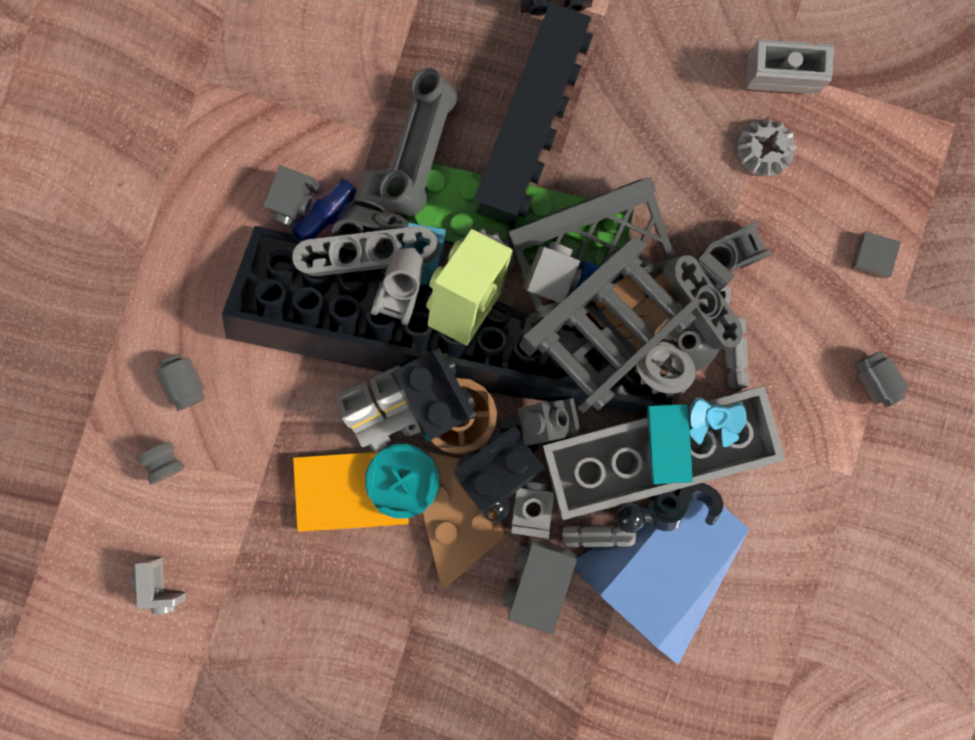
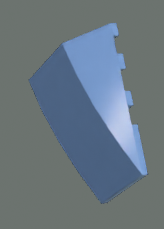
[574,488,749,664]

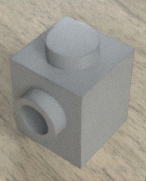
[523,242,582,303]

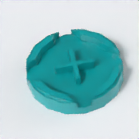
[365,444,440,518]

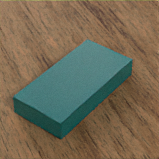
[647,404,693,484]

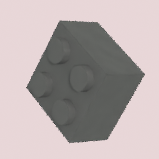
[502,536,577,634]

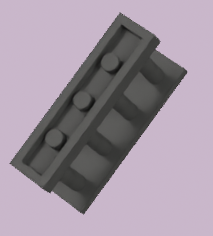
[519,235,701,413]

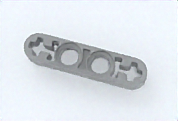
[292,226,440,276]

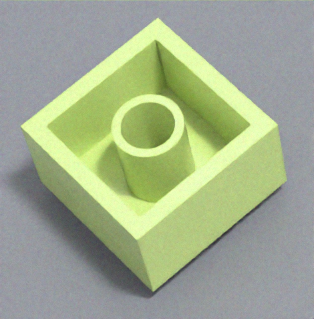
[426,229,512,346]

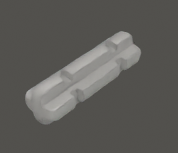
[725,317,749,389]
[562,525,636,547]

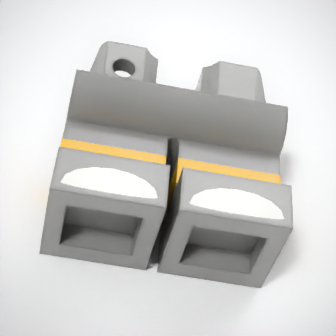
[335,365,421,453]

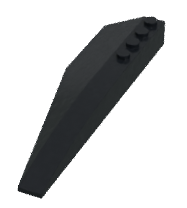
[222,226,672,412]

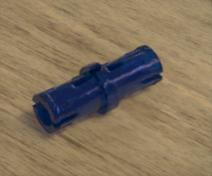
[291,178,356,242]

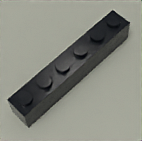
[473,2,594,227]

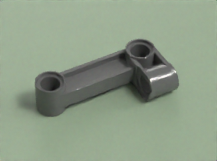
[353,67,457,216]

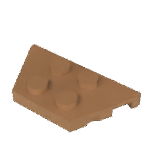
[423,451,505,589]

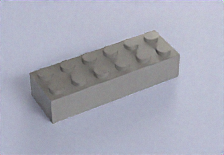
[541,386,785,520]

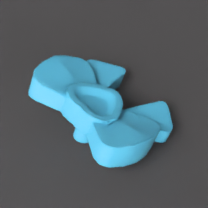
[689,397,747,447]

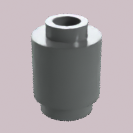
[854,350,909,408]
[155,354,205,411]

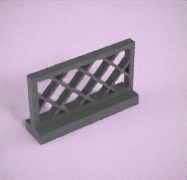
[505,177,675,312]

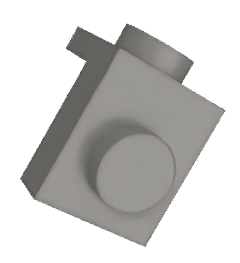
[131,557,186,614]

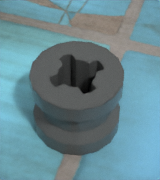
[136,441,185,485]

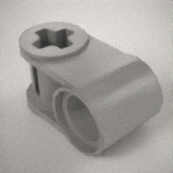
[370,249,424,325]

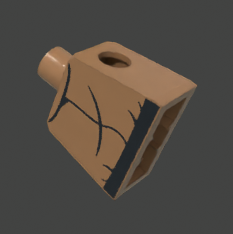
[584,274,672,356]

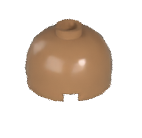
[431,378,497,454]

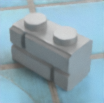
[745,39,834,94]

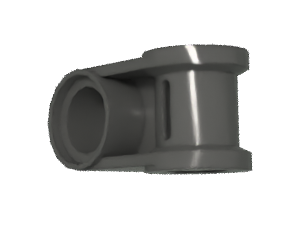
[332,205,407,260]
[696,221,772,272]

